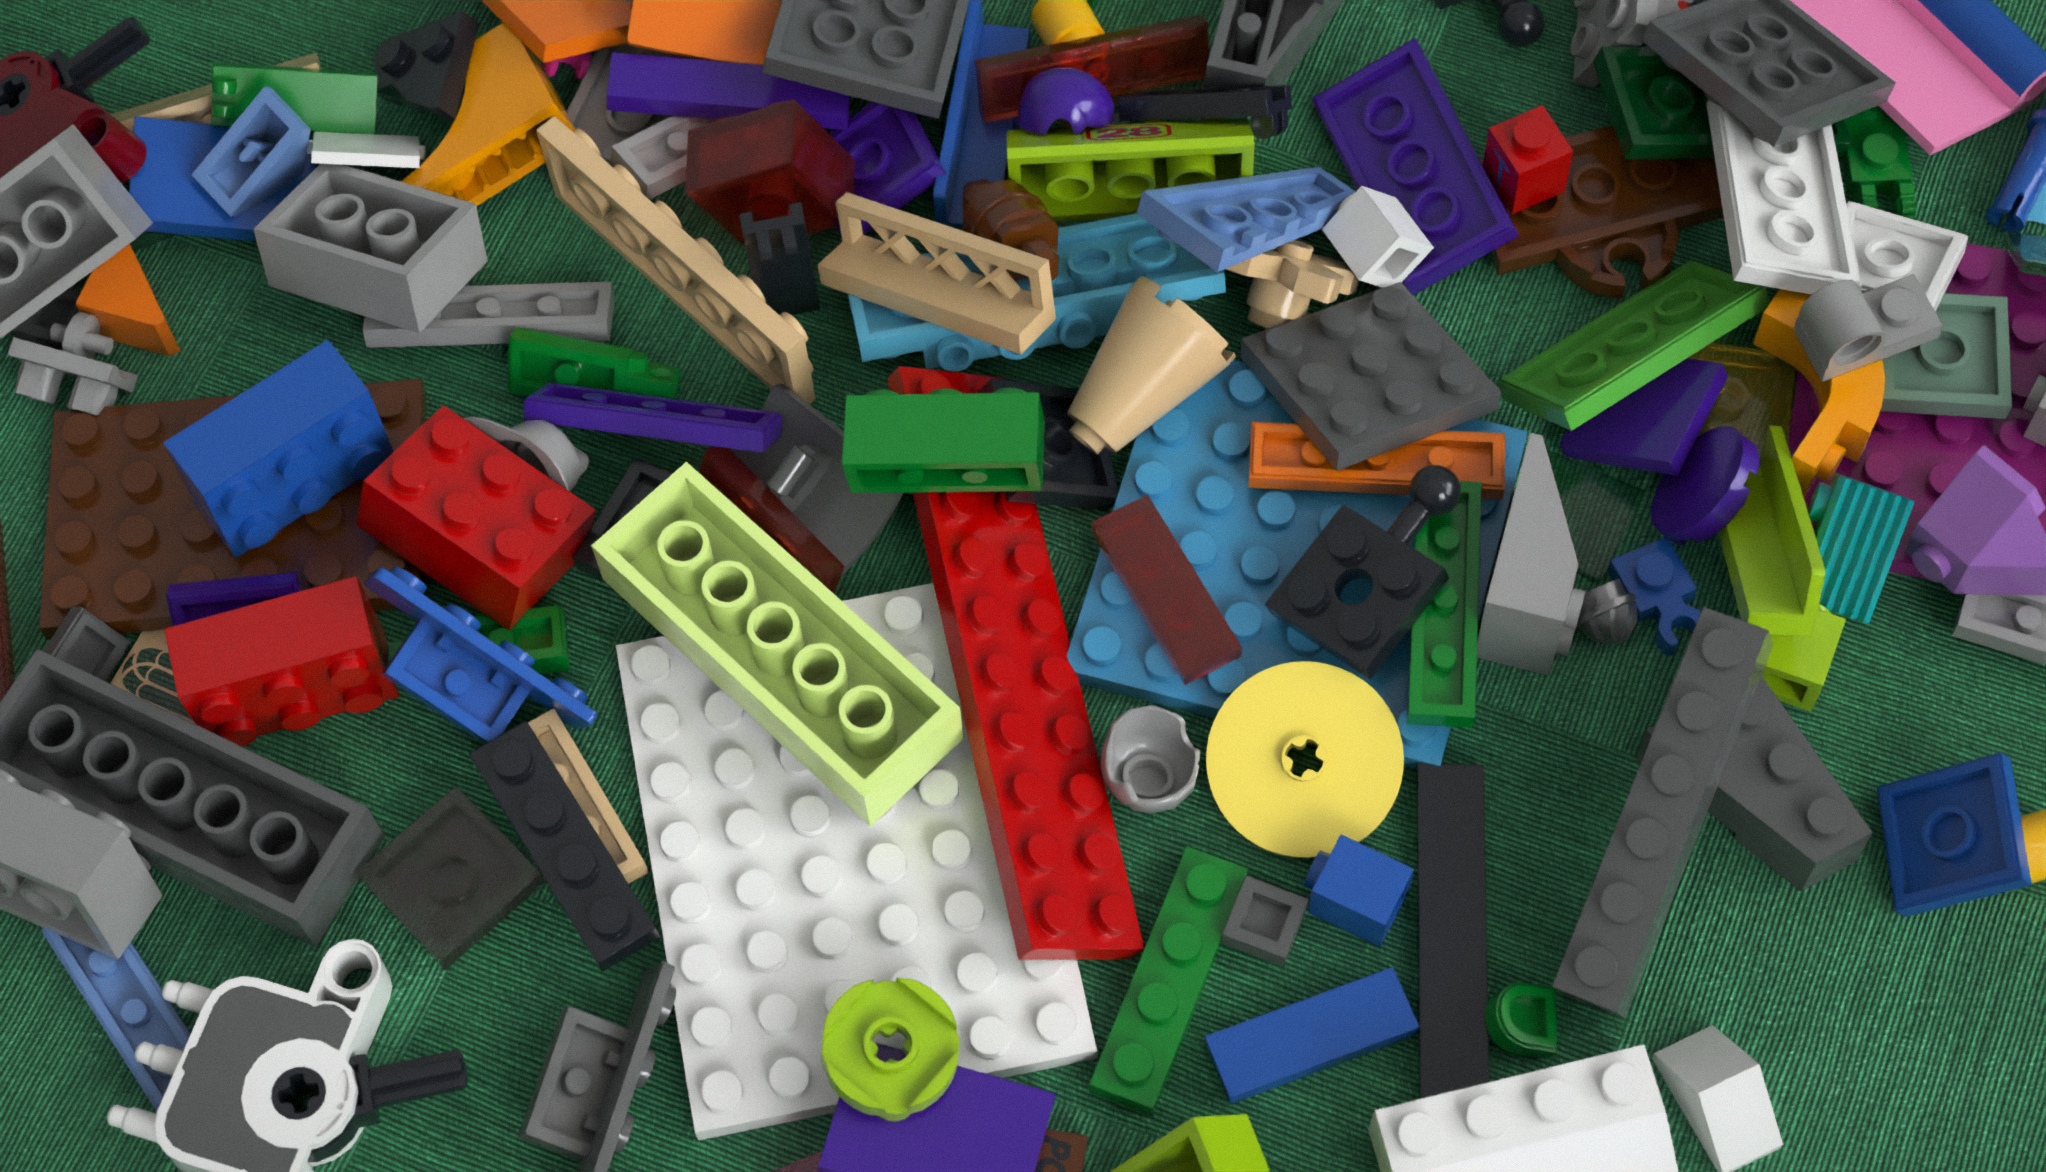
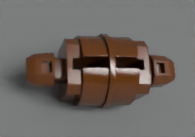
[962,179,1059,281]

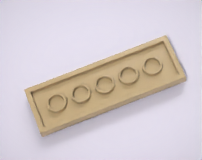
[536,116,816,404]

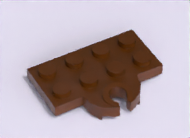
[1480,125,1724,298]

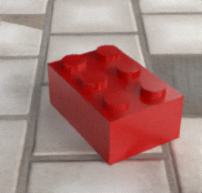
[356,405,596,630]
[164,576,400,747]

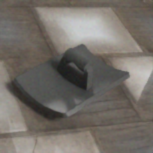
[709,383,903,580]

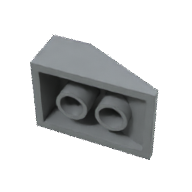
[1477,433,1585,676]

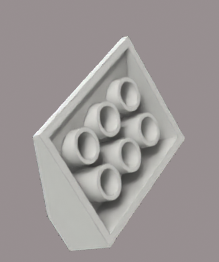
[1368,1044,1678,1172]

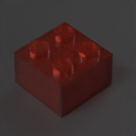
[685,99,855,246]

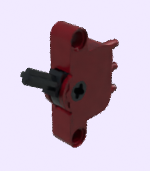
[0,17,150,182]

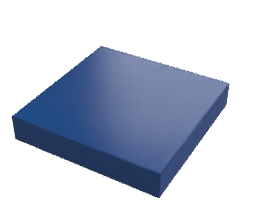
[1876,752,2032,917]

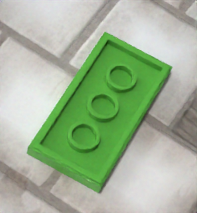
[1497,260,1771,431]

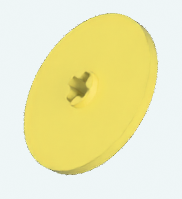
[1206,661,1404,859]

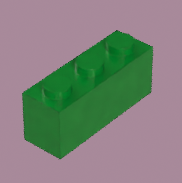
[842,387,1045,493]

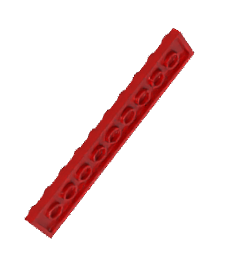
[887,366,1145,960]

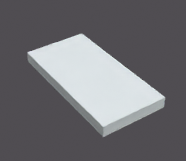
[1706,100,1862,295]

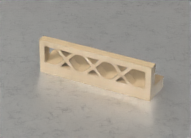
[817,192,1056,354]

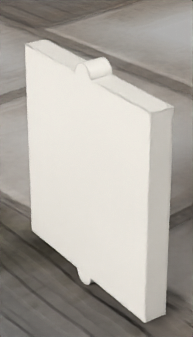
[307,131,426,168]

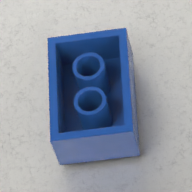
[163,339,394,559]

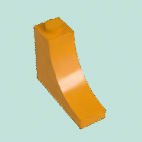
[400,23,576,207]

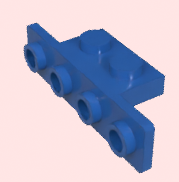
[364,566,598,745]

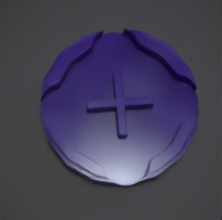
[1651,426,1760,545]

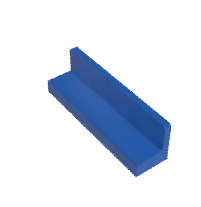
[933,0,1031,230]

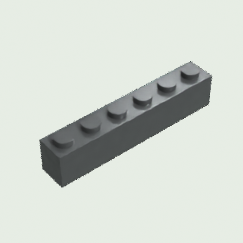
[1552,607,1773,1019]

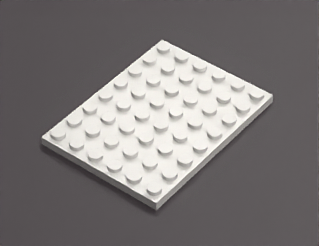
[616,583,1097,1141]

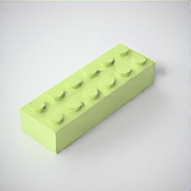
[591,462,964,827]

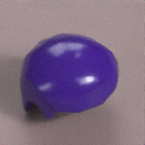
[1016,67,1115,135]

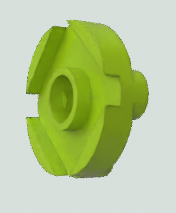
[821,977,959,1122]

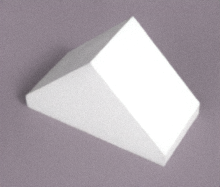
[1651,1025,1783,1172]

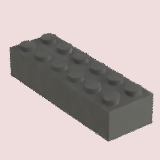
[0,649,385,947]

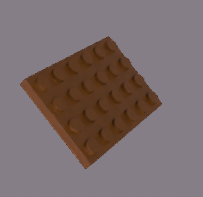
[39,379,426,640]

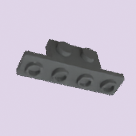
[517,961,676,1172]

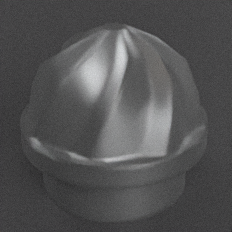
[1577,579,1638,644]

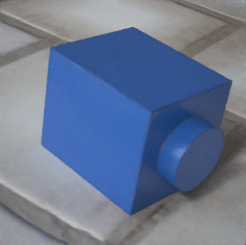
[1304,834,1414,948]

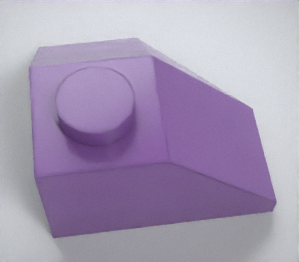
[1904,445,2046,595]

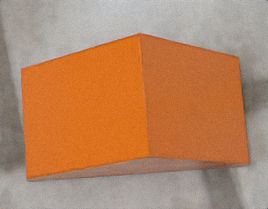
[75,244,181,356]

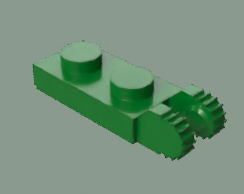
[1842,106,1916,220]

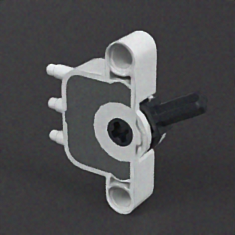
[107,939,468,1172]

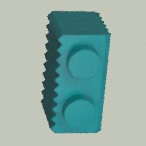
[1808,472,1915,624]

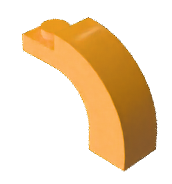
[1753,289,1885,497]

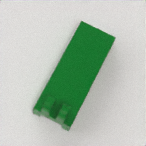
[211,62,377,134]

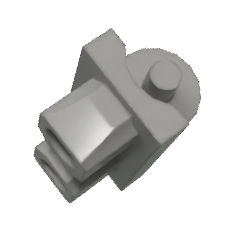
[8,312,138,416]

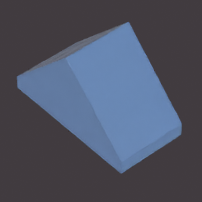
[191,86,311,217]

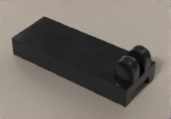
[1118,85,1292,139]
[739,202,821,315]

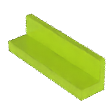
[1718,425,1825,637]

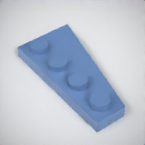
[1137,167,1356,272]

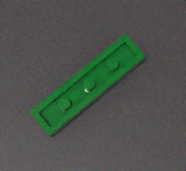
[1407,481,1482,728]
[1089,846,1249,1116]

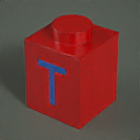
[1483,105,1573,215]

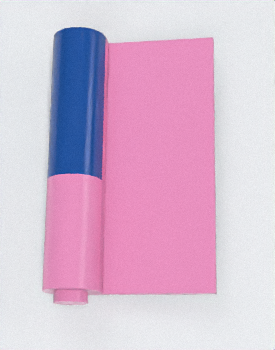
[1790,0,2046,155]

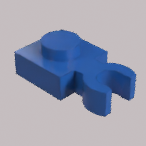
[1607,537,1701,656]

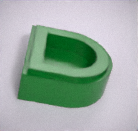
[1485,982,1557,1059]

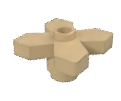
[1226,240,1359,329]

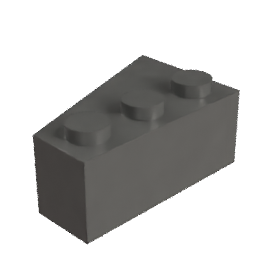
[1204,0,1344,88]
[1635,676,1872,891]

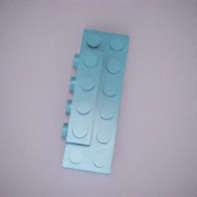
[847,213,1226,372]

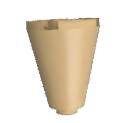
[1067,276,1236,455]

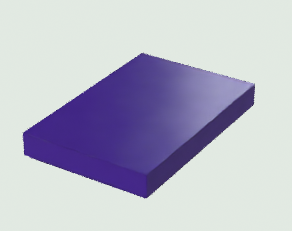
[818,1042,1056,1172]

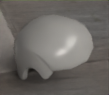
[1101,705,1200,814]

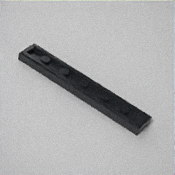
[1416,763,1489,1099]

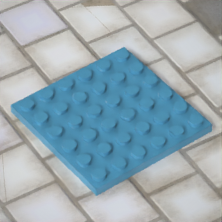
[1067,360,1528,770]

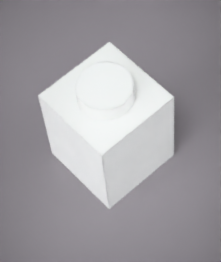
[1322,186,1434,288]

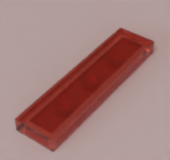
[975,14,1209,123]

